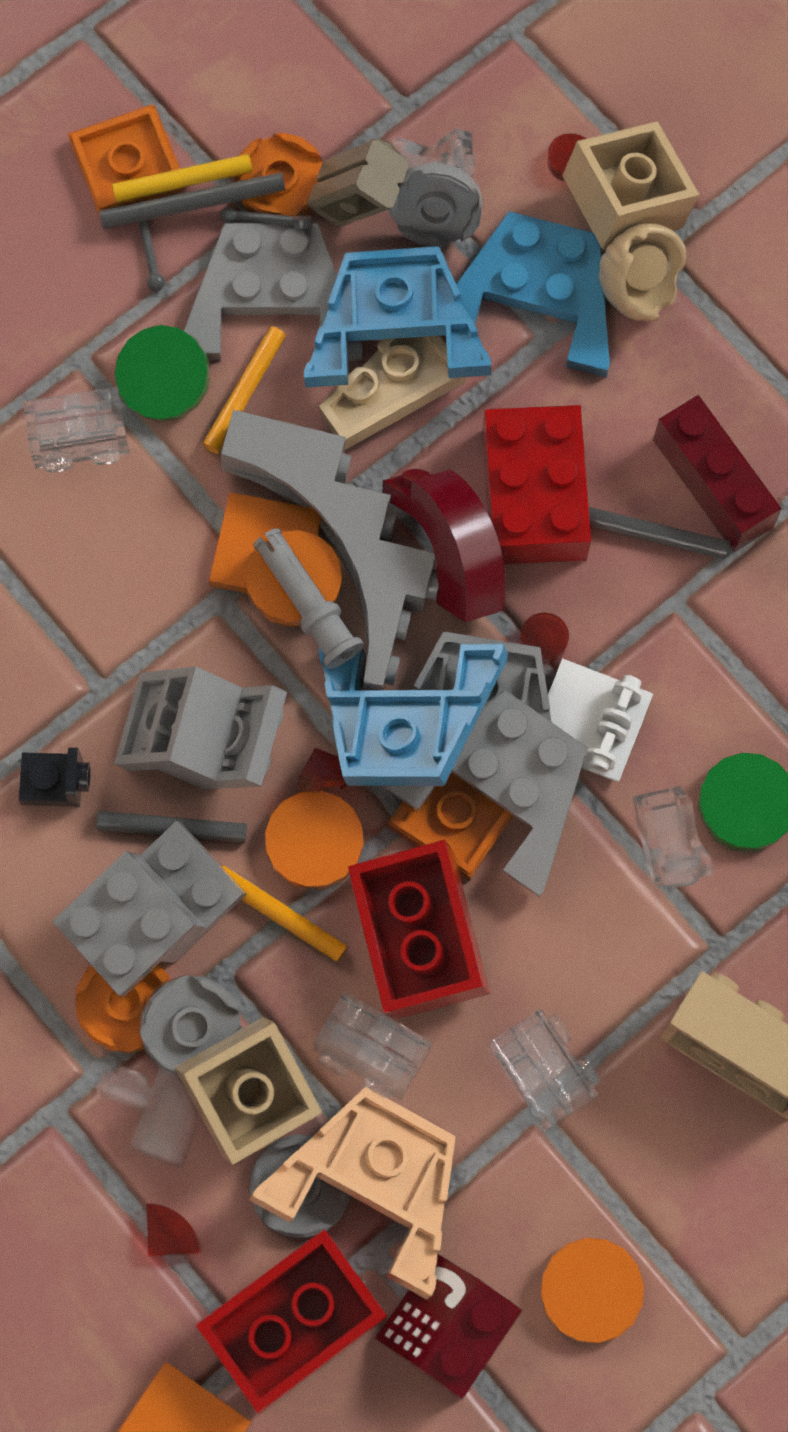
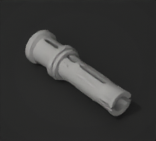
[253,528,364,669]

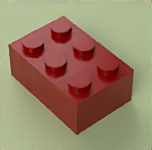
[482,405,591,564]
[347,839,490,1020]
[196,1229,387,1414]

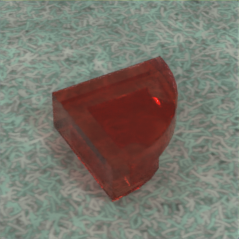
[296,748,349,793]
[146,1204,201,1257]

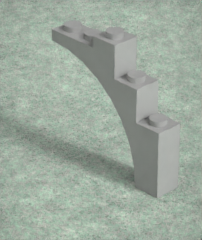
[221,410,439,691]

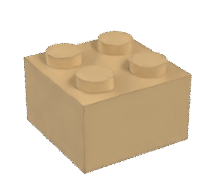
[563,121,699,250]
[174,1017,323,1165]

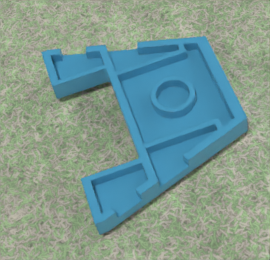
[443,211,610,378]
[304,246,492,388]
[318,644,508,786]

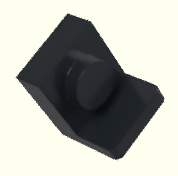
[19,747,91,807]

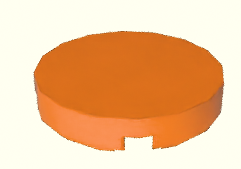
[234,133,323,217]
[245,530,342,627]
[265,790,364,890]
[75,964,171,1053]
[540,1237,644,1344]

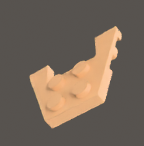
[249,1087,456,1299]

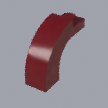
[382,469,505,623]

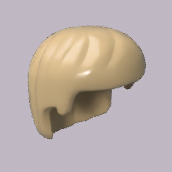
[599,223,686,322]

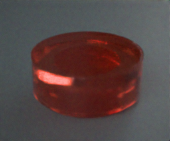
[547,133,586,182]
[520,612,569,664]

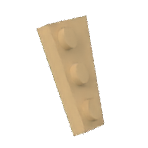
[319,336,467,450]

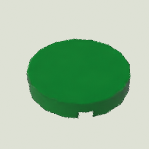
[114,325,210,421]
[698,753,788,852]

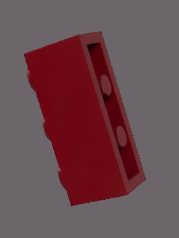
[653,394,782,553]

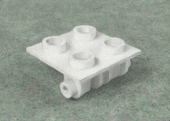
[548,658,654,783]

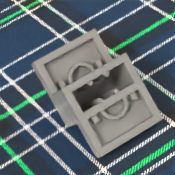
[114,666,287,789]
[52,821,247,997]

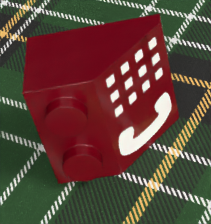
[375,1254,523,1401]

